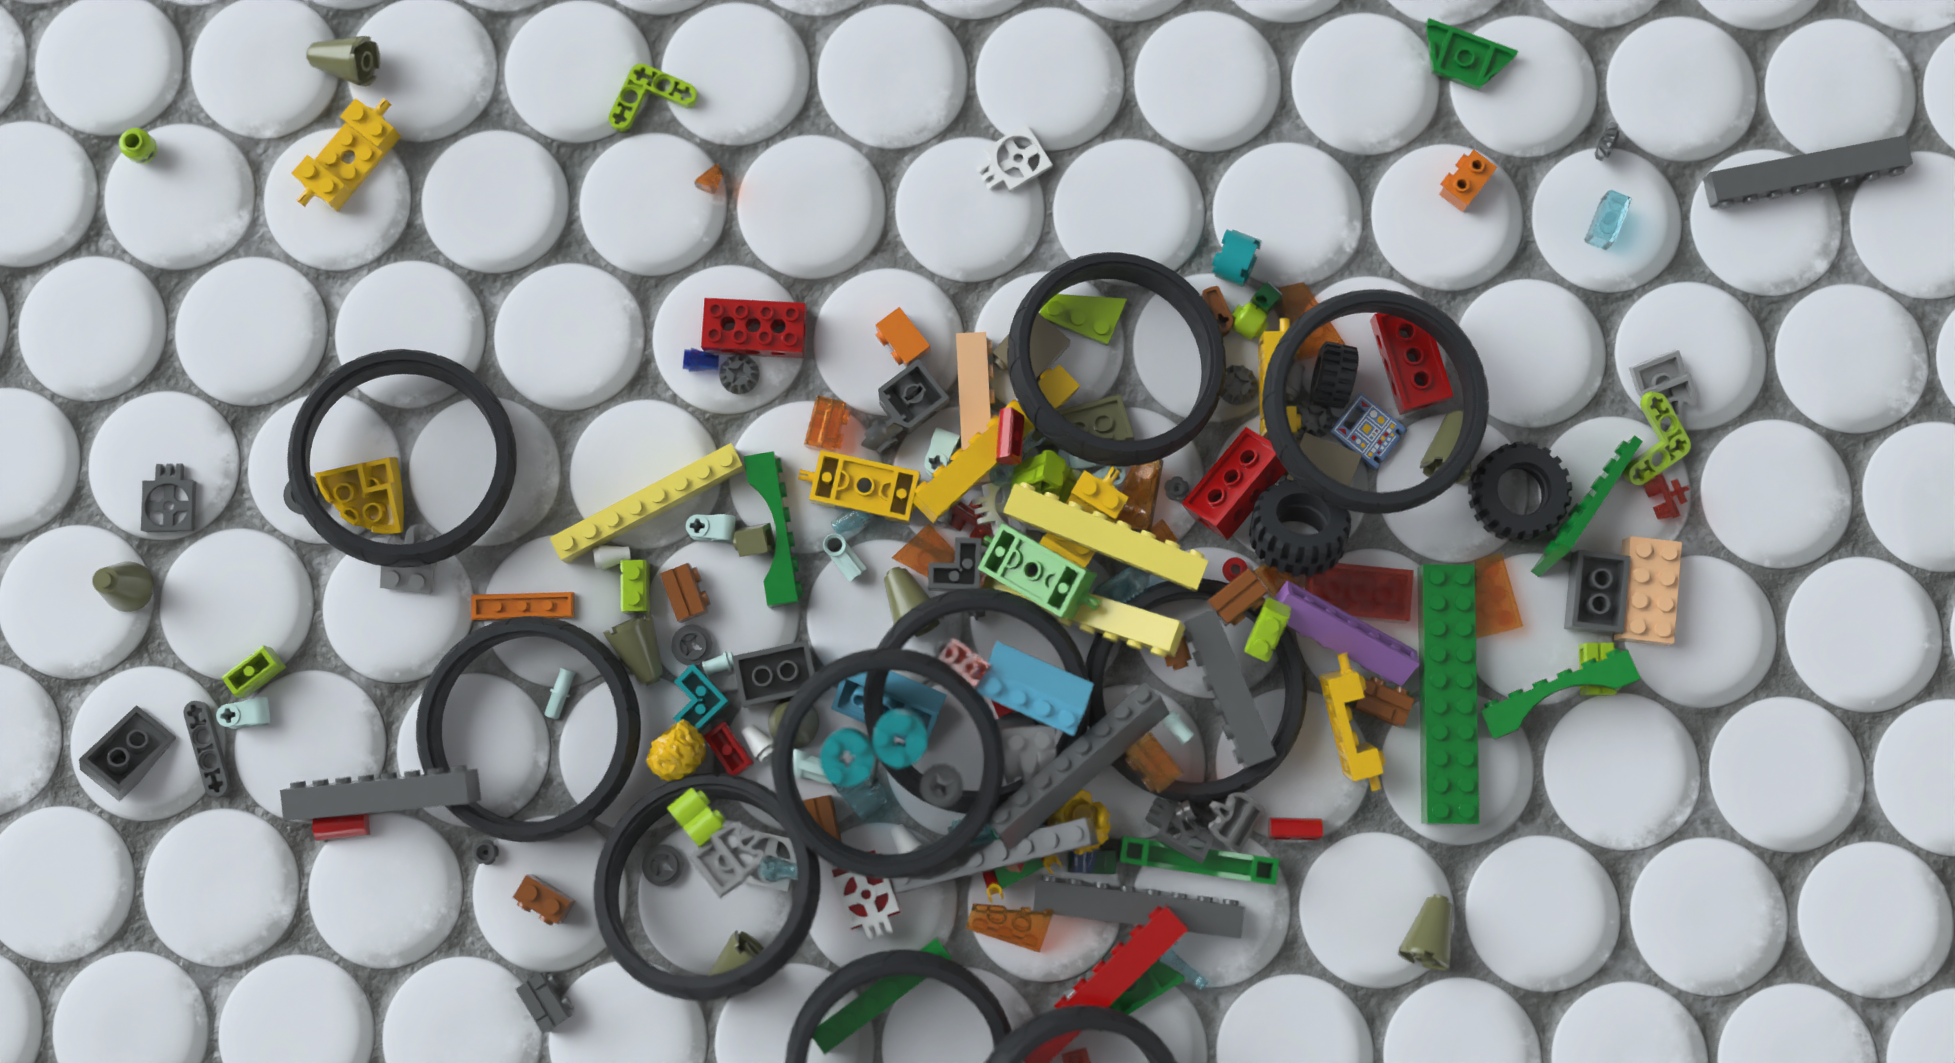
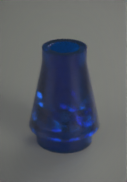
[682,347,719,372]

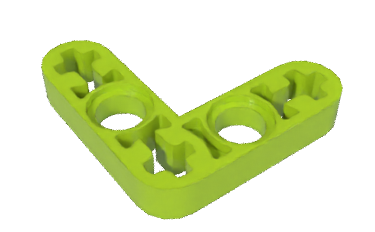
[608,63,698,132]
[1623,391,1691,485]

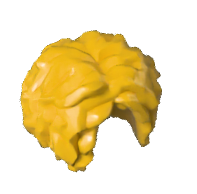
[645,720,706,781]
[1046,789,1111,855]

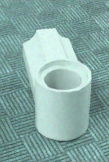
[823,533,867,582]
[793,749,832,784]

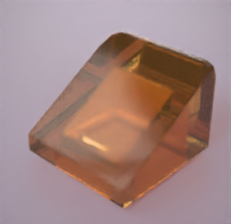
[694,164,723,195]
[1148,519,1178,543]

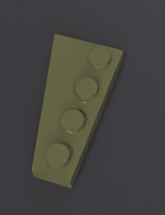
[1028,394,1134,446]

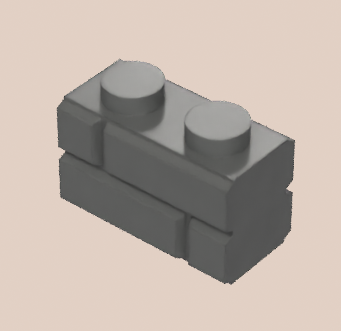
[515,971,573,1034]

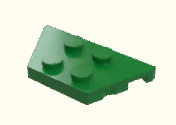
[1426,18,1518,91]
[1099,959,1186,1032]

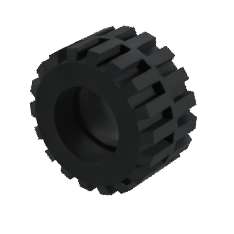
[1310,341,1359,409]

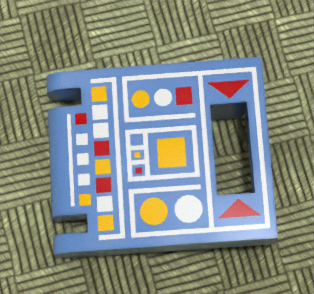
[1328,392,1407,470]

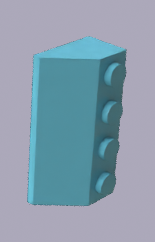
[976,641,1093,735]
[831,671,947,743]

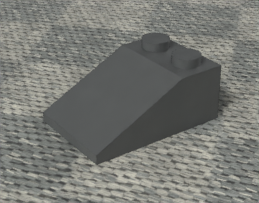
[79,705,176,802]

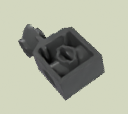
[861,359,949,454]

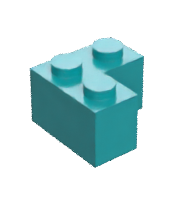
[673,663,731,733]

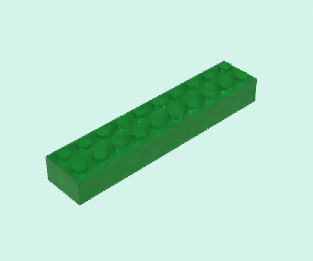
[1417,564,1479,824]

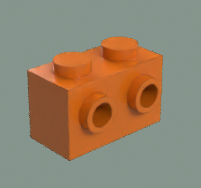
[1439,149,1497,212]
[875,307,931,368]

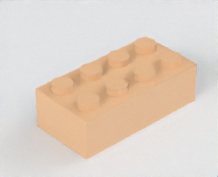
[1614,536,1682,646]

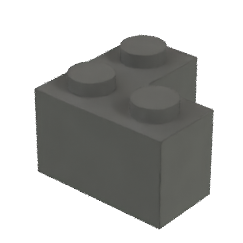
[928,537,982,592]

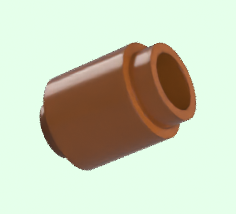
[1164,636,1192,670]

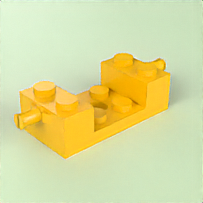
[291,98,401,212]
[1258,318,1301,441]
[798,450,921,525]
[1035,466,1129,568]
[1318,653,1385,791]

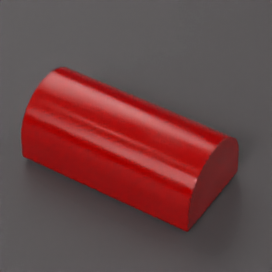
[996,407,1025,465]
[703,721,754,776]
[312,813,370,841]
[1268,817,1323,841]

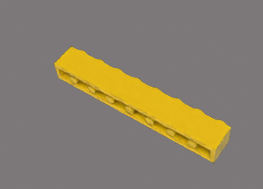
[912,364,1080,524]

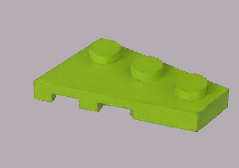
[1040,294,1127,346]

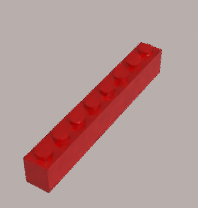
[1023,904,1189,1063]

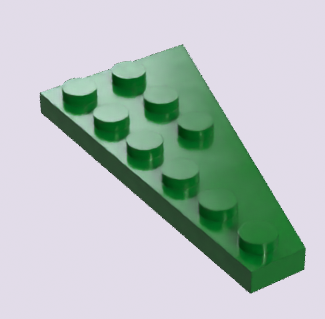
[1531,435,1643,577]

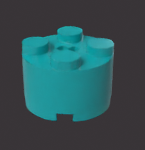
[1212,229,1262,287]
[873,709,927,768]
[820,728,875,787]

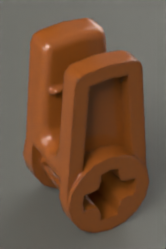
[1202,286,1233,337]

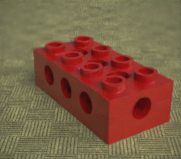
[701,298,808,358]
[1370,313,1453,415]
[1181,427,1287,541]

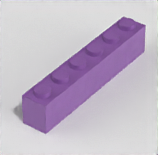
[1273,580,1419,686]

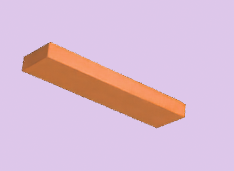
[471,592,575,621]

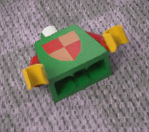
[982,829,1062,903]

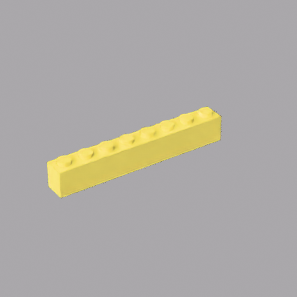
[550,443,746,564]
[1003,482,1208,592]
[982,574,1185,658]

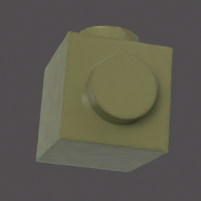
[733,522,776,557]

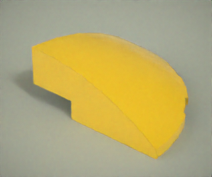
[314,457,404,534]

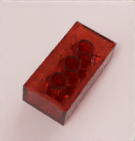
[1305,563,1414,624]

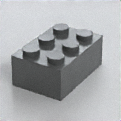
[1564,550,1630,635]
[732,640,816,708]

